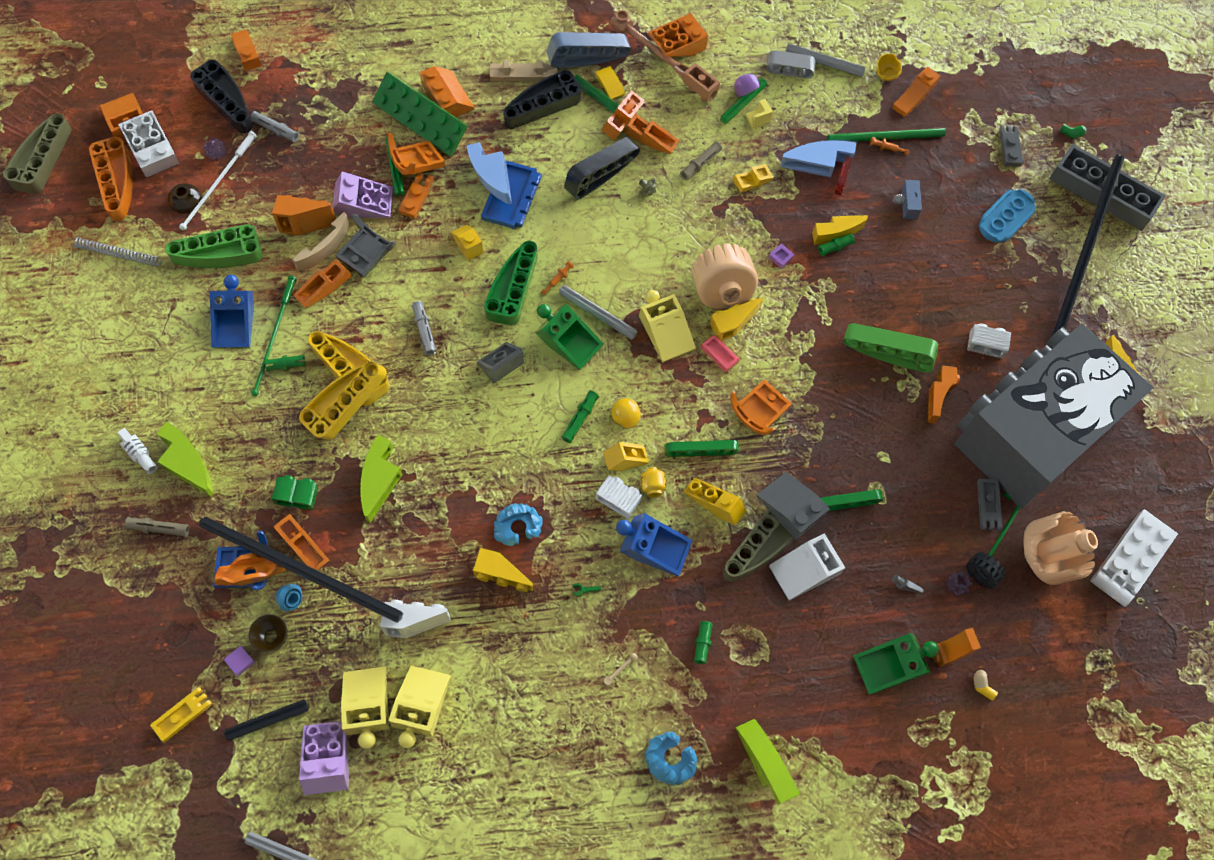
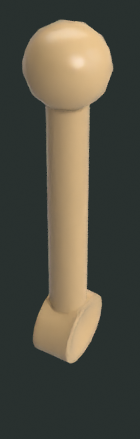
[604,653,637,686]

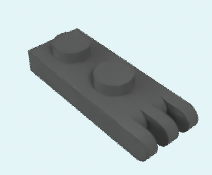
[999,126,1023,167]
[977,478,1002,531]

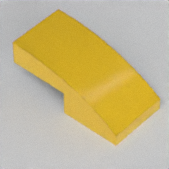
[595,66,626,100]
[733,164,774,193]

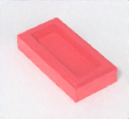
[700,334,740,373]

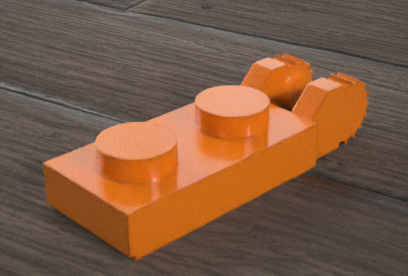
[398,172,434,219]

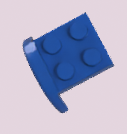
[213,531,269,590]

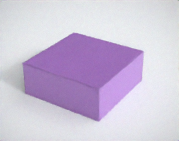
[769,244,794,269]
[224,646,255,676]

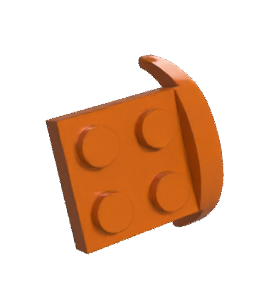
[388,133,445,175]
[730,379,792,435]

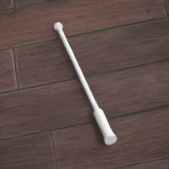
[179,131,257,230]

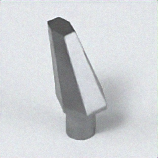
[892,575,924,594]

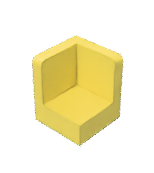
[745,99,773,128]

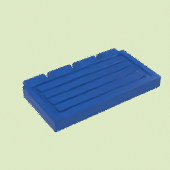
[481,161,542,229]

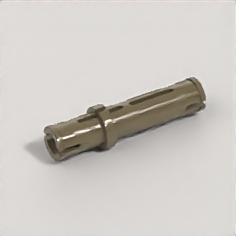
[680,142,722,180]
[125,517,190,537]

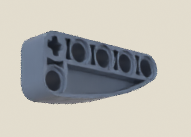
[546,32,631,68]

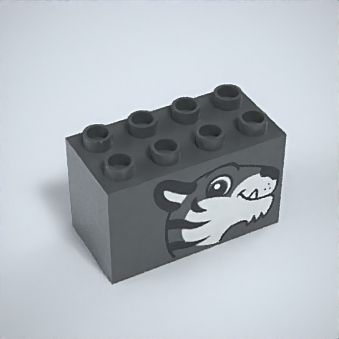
[954,323,1154,509]

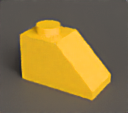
[451,225,483,261]
[603,442,649,471]

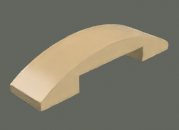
[292,212,349,271]

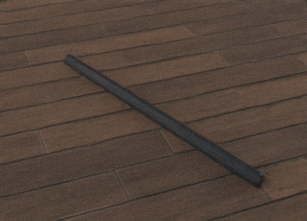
[1052,154,1125,336]
[199,517,403,623]

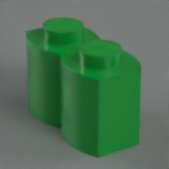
[271,475,318,510]

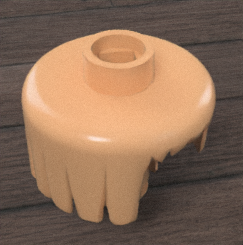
[691,243,758,310]
[1023,511,1098,585]

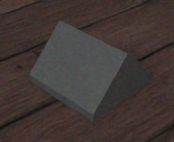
[477,342,524,384]

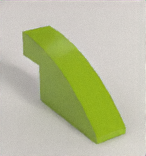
[157,421,213,497]
[361,435,403,523]
[736,719,800,805]

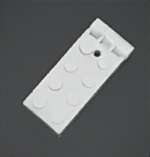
[1090,509,1178,607]

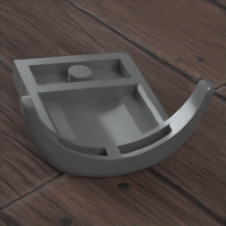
[335,214,396,278]

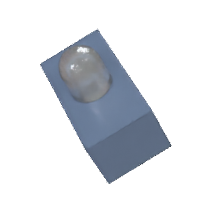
[892,180,922,220]

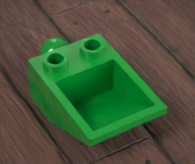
[535,304,604,370]
[853,633,939,695]

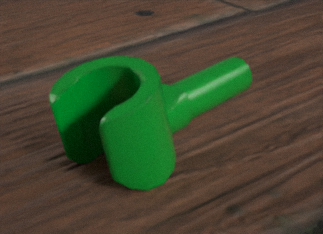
[572,583,601,597]

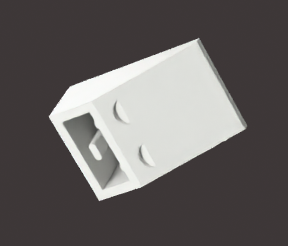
[118,111,179,178]
[769,533,845,600]
[380,600,451,638]

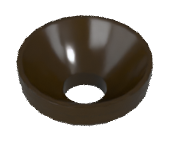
[168,183,202,213]
[249,614,288,653]

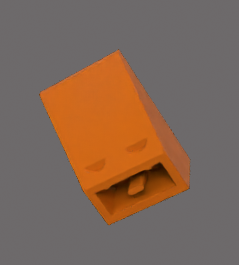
[648,13,708,57]
[100,93,143,143]
[272,195,336,235]

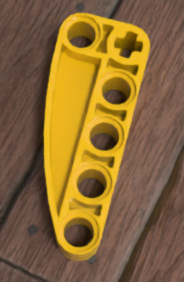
[308,331,390,406]
[299,361,387,440]

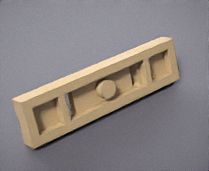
[490,60,557,81]

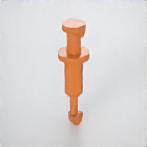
[870,137,910,155]
[540,261,574,295]

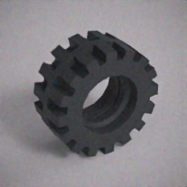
[966,552,1006,589]

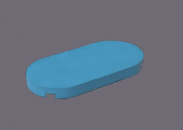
[979,189,1036,243]

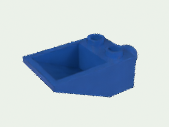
[209,275,254,347]
[616,513,693,576]

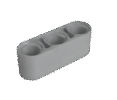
[766,50,815,79]

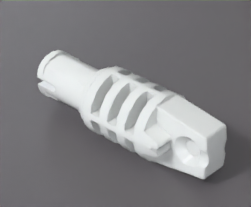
[118,428,158,474]

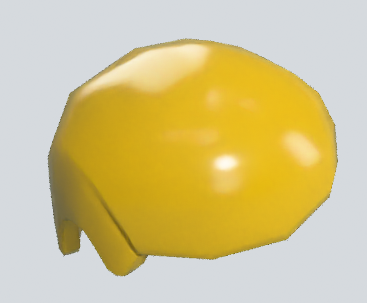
[876,53,902,81]
[611,398,641,428]

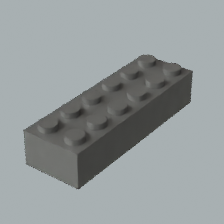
[1049,144,1166,231]

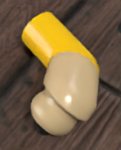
[973,670,998,701]

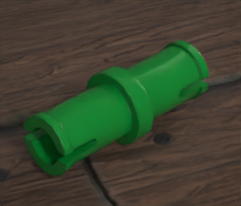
[818,233,855,256]
[265,354,306,371]
[693,621,713,665]

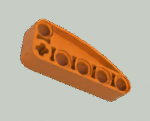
[89,137,133,222]

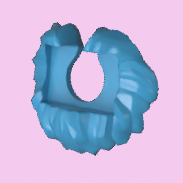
[494,503,543,546]
[644,731,697,785]

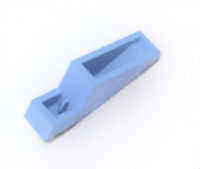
[780,140,856,177]
[467,142,512,204]

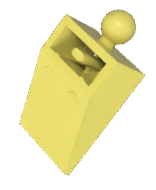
[639,290,696,363]
[341,666,390,749]
[388,666,451,748]

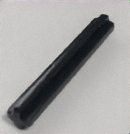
[224,699,309,741]

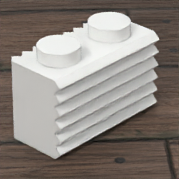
[967,324,1011,359]
[595,475,642,519]

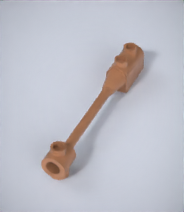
[610,10,720,102]

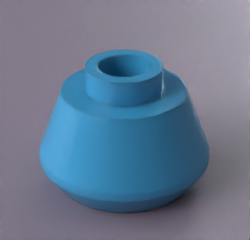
[275,584,302,612]

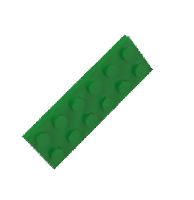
[372,72,468,156]

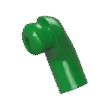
[1059,124,1086,139]

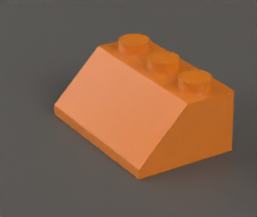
[419,66,474,117]

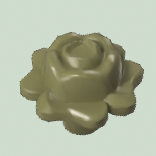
[639,178,657,197]

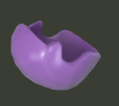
[734,74,760,97]

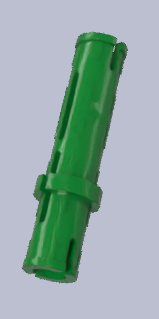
[561,390,599,443]

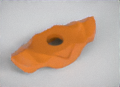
[214,553,286,586]

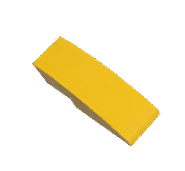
[812,215,868,245]

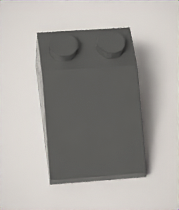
[756,472,830,540]

